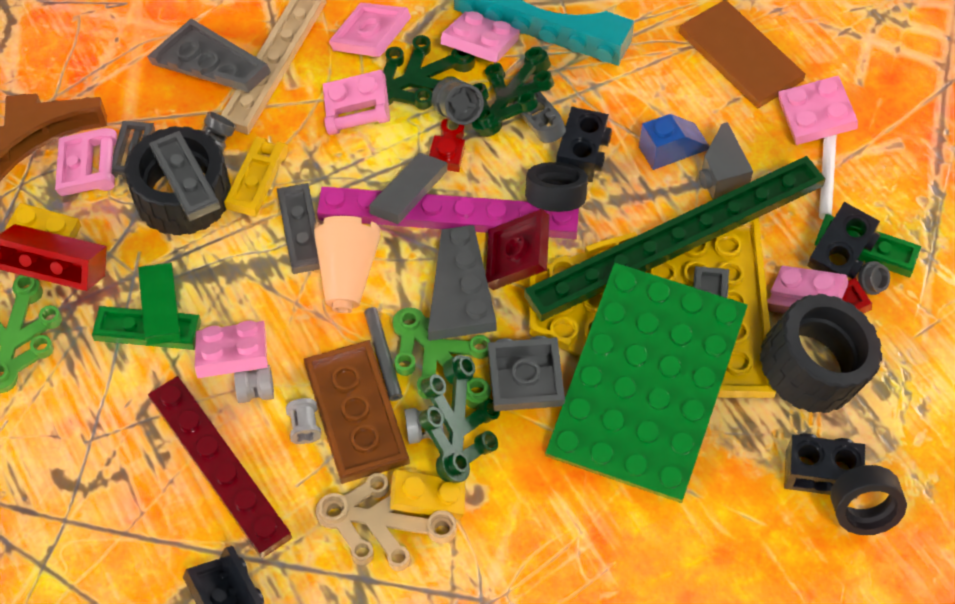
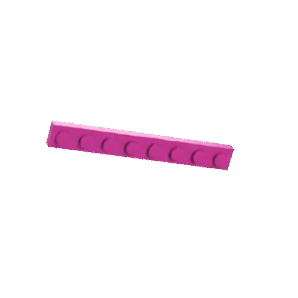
[317,186,579,239]

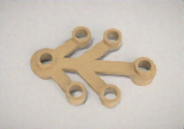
[316,473,457,571]

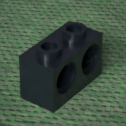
[556,107,612,182]
[807,202,881,279]
[784,433,865,499]

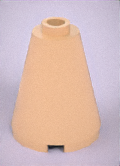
[314,216,381,313]

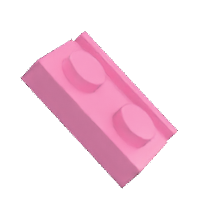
[767,266,848,314]

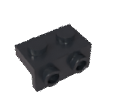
[183,546,264,604]

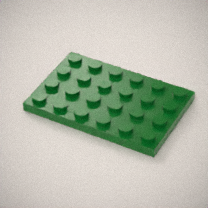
[545,263,748,503]

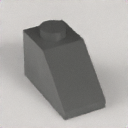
[699,122,753,200]

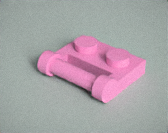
[323,70,390,135]
[55,128,117,196]

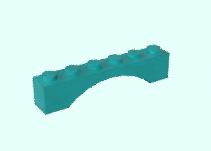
[454,0,634,66]

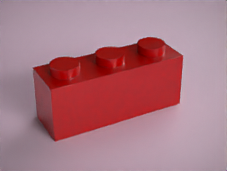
[0,224,107,291]

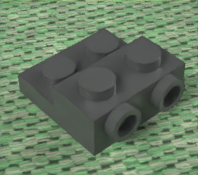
[488,336,565,411]

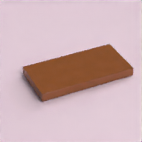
[679,0,806,109]
[303,340,410,484]

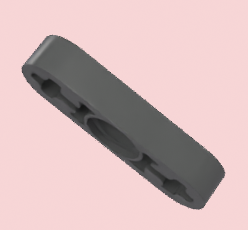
[512,83,566,143]

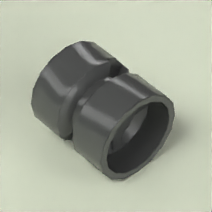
[431,78,484,125]

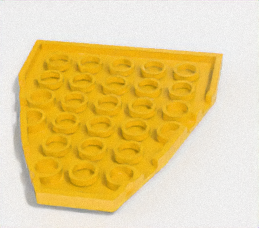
[529,217,776,398]

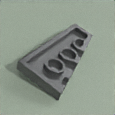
[147,18,271,92]
[428,225,497,341]

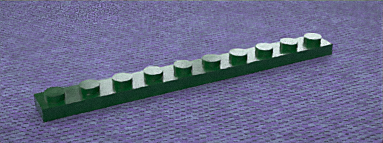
[524,156,826,322]

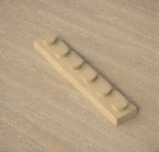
[221,0,326,135]

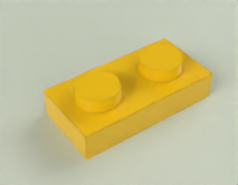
[5,203,82,238]
[390,470,466,520]

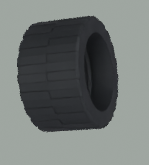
[125,126,231,235]
[760,294,882,413]

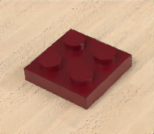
[486,209,550,290]

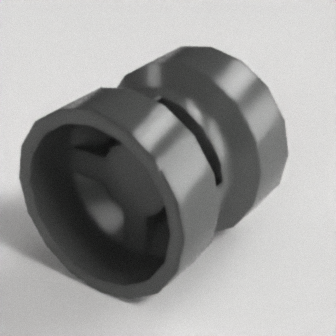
[201,111,236,153]

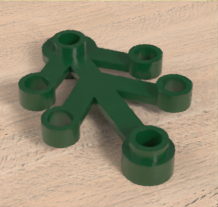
[383,35,475,110]
[471,47,554,137]
[419,355,500,483]

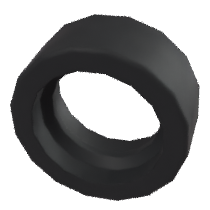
[525,162,588,212]
[830,465,907,535]

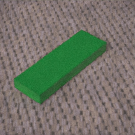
[814,214,921,278]
[138,263,181,346]
[92,306,201,350]

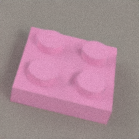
[329,2,411,57]
[440,11,520,63]
[778,75,858,145]
[195,321,268,378]

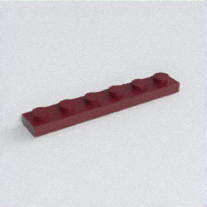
[148,376,293,559]

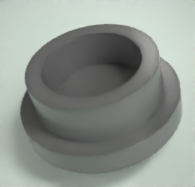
[858,261,890,295]

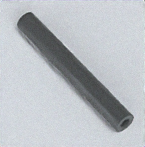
[364,307,403,401]

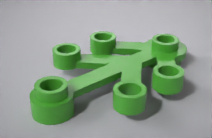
[0,275,62,393]
[392,308,491,409]

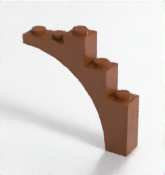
[0,93,107,181]

